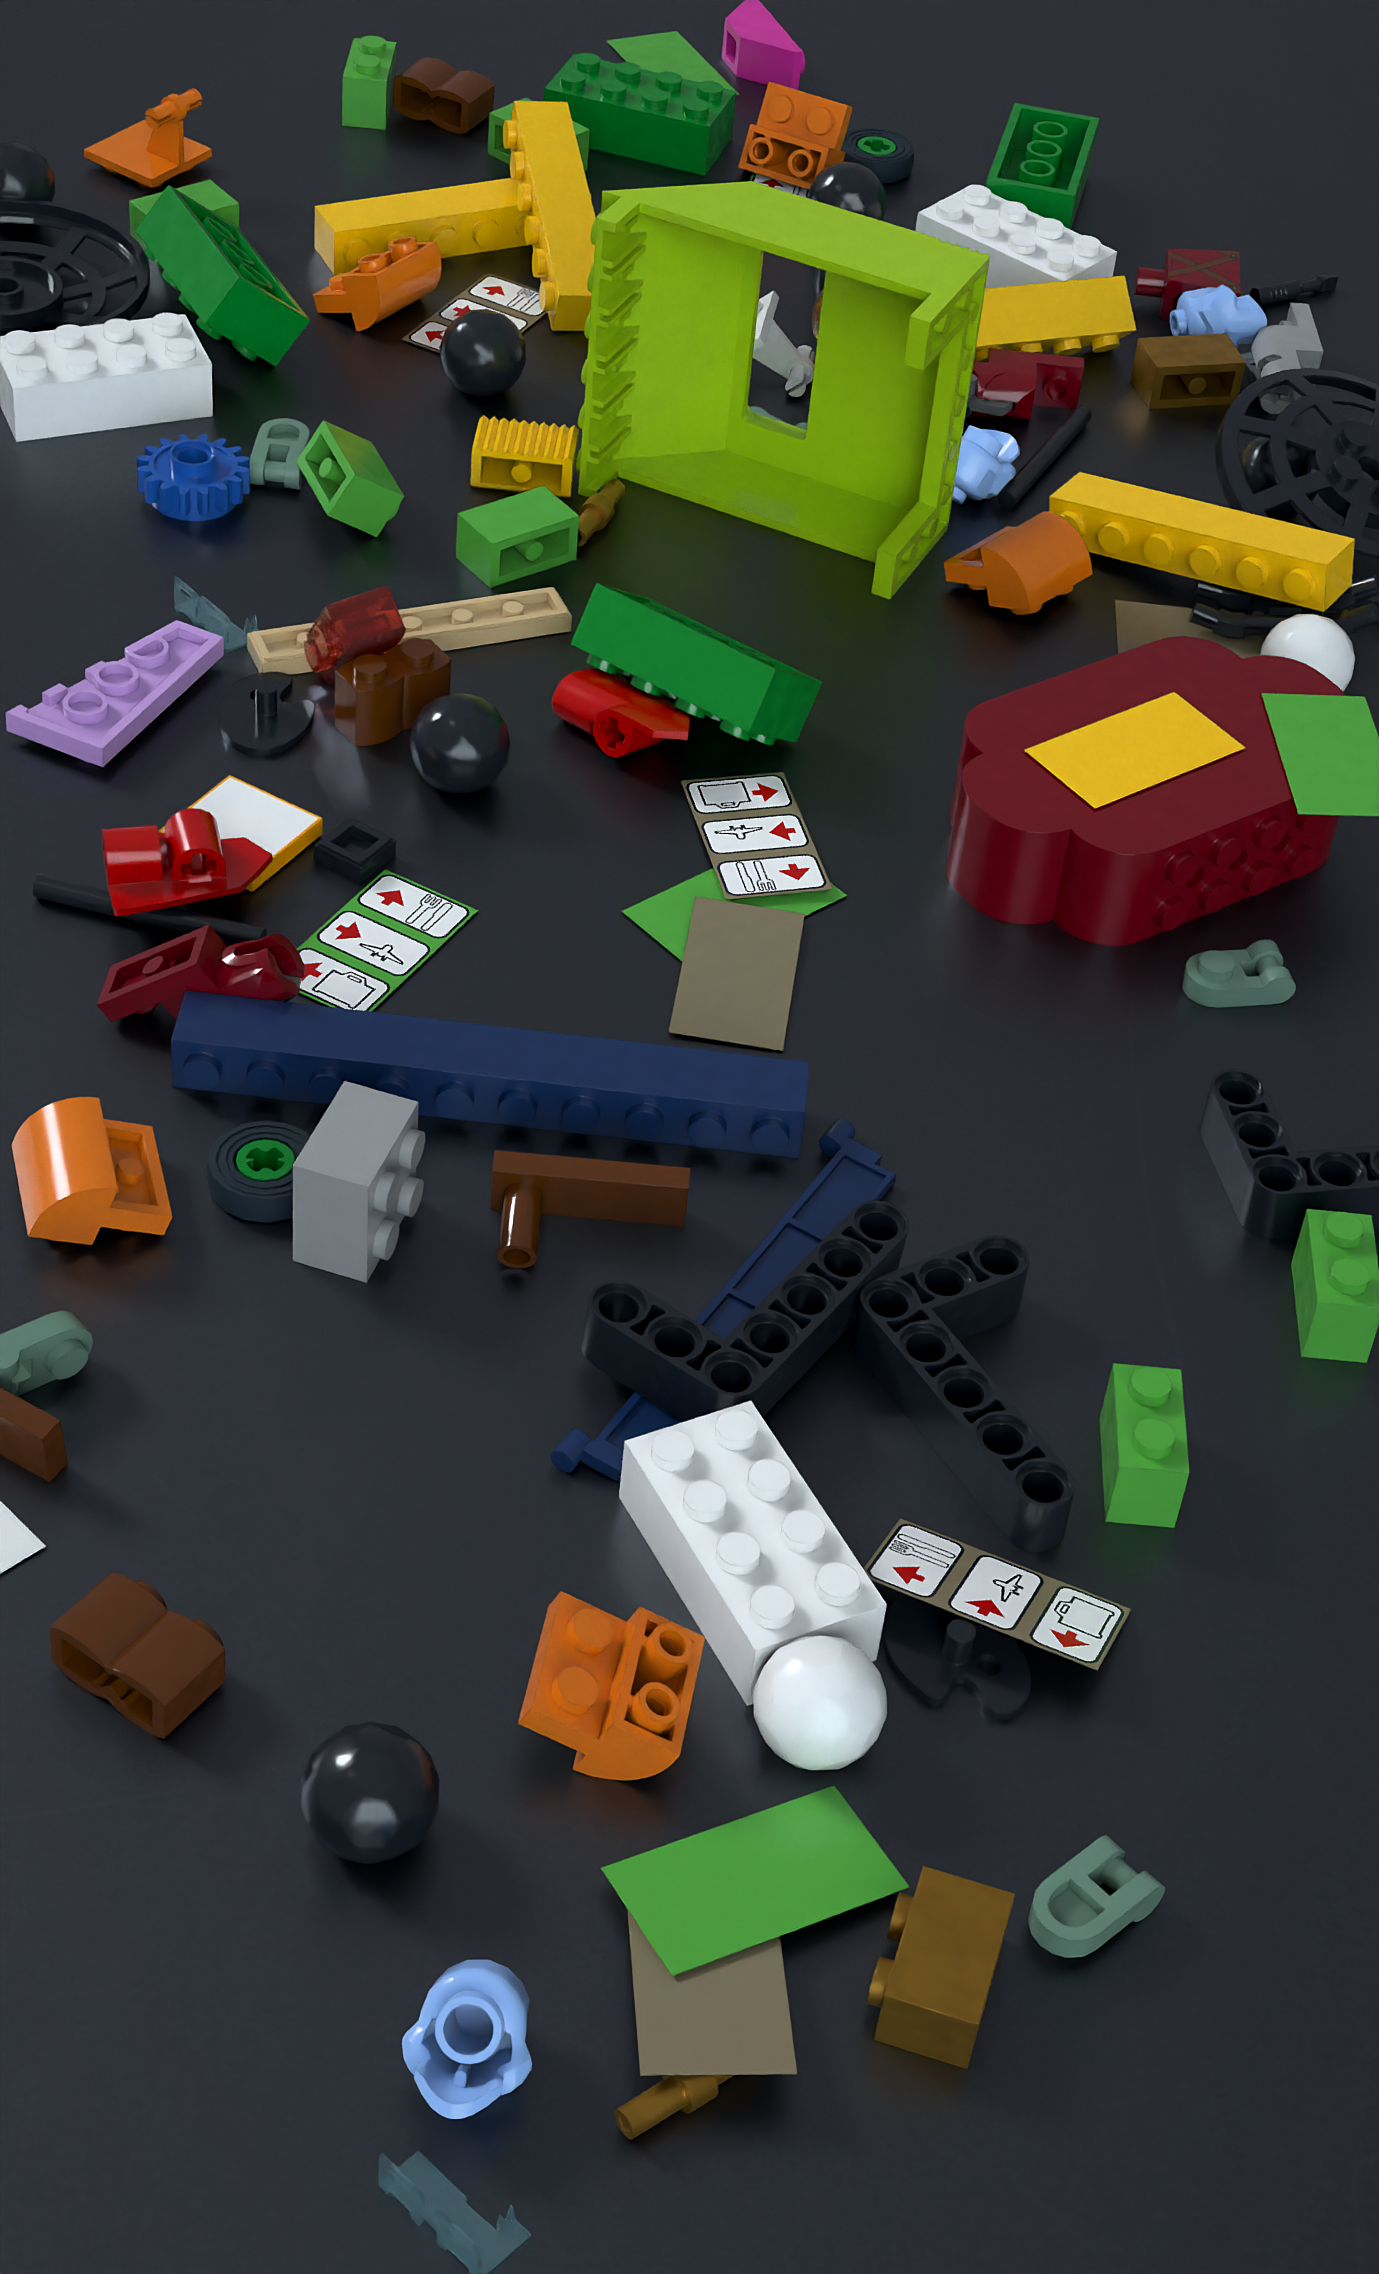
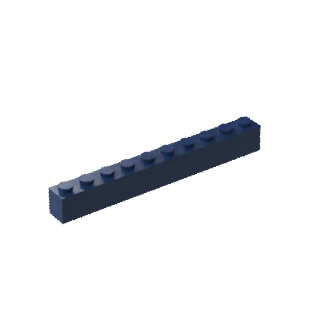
[171,990,810,1158]

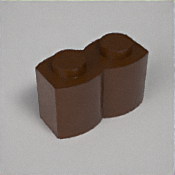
[393,57,495,134]
[335,638,451,746]
[49,1572,225,1739]

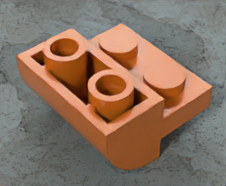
[738,82,853,189]
[313,236,442,331]
[943,511,1093,615]
[11,1097,173,1245]
[518,1591,705,1780]

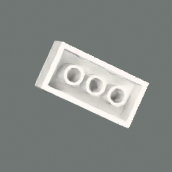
[915,184,1117,288]
[0,313,213,442]
[619,1401,887,1706]

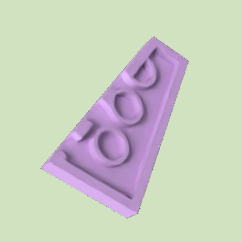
[5,620,224,767]

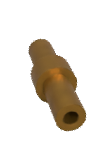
[577,479,626,546]
[614,2075,734,2140]

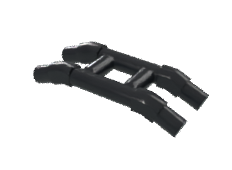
[1189,574,1379,638]

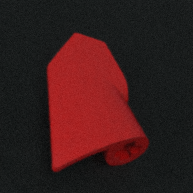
[552,669,690,758]
[102,808,273,916]

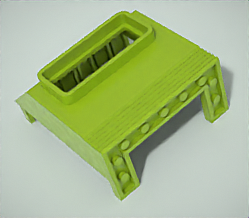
[575,181,990,599]

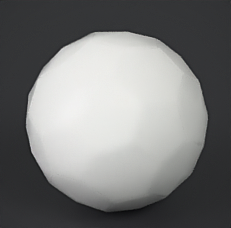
[1260,614,1355,692]
[753,1635,887,1770]

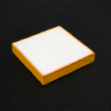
[158,775,323,892]

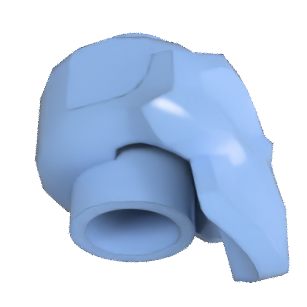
[1170,284,1267,348]
[952,425,1020,504]
[402,1960,532,2119]

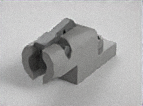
[1241,303,1323,415]

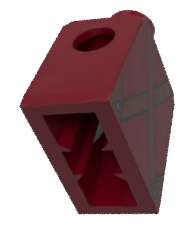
[1134,248,1241,322]

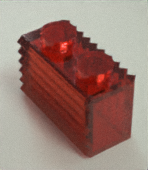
[304,585,406,684]

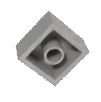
[293,1081,425,1283]

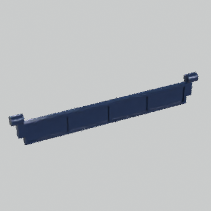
[551,1119,896,1482]

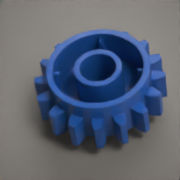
[137,434,250,521]

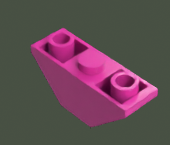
[722,0,805,90]

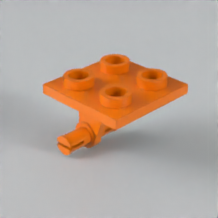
[84,88,212,188]

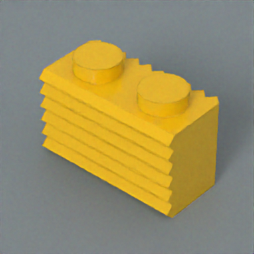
[470,415,579,498]

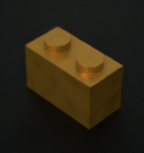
[1130,333,1246,409]
[867,1866,1015,2069]

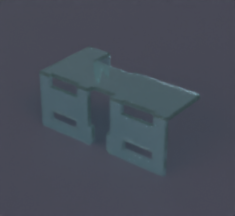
[174,576,260,652]
[378,2151,531,2274]

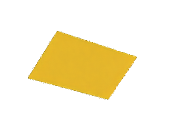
[1024,692,1245,809]

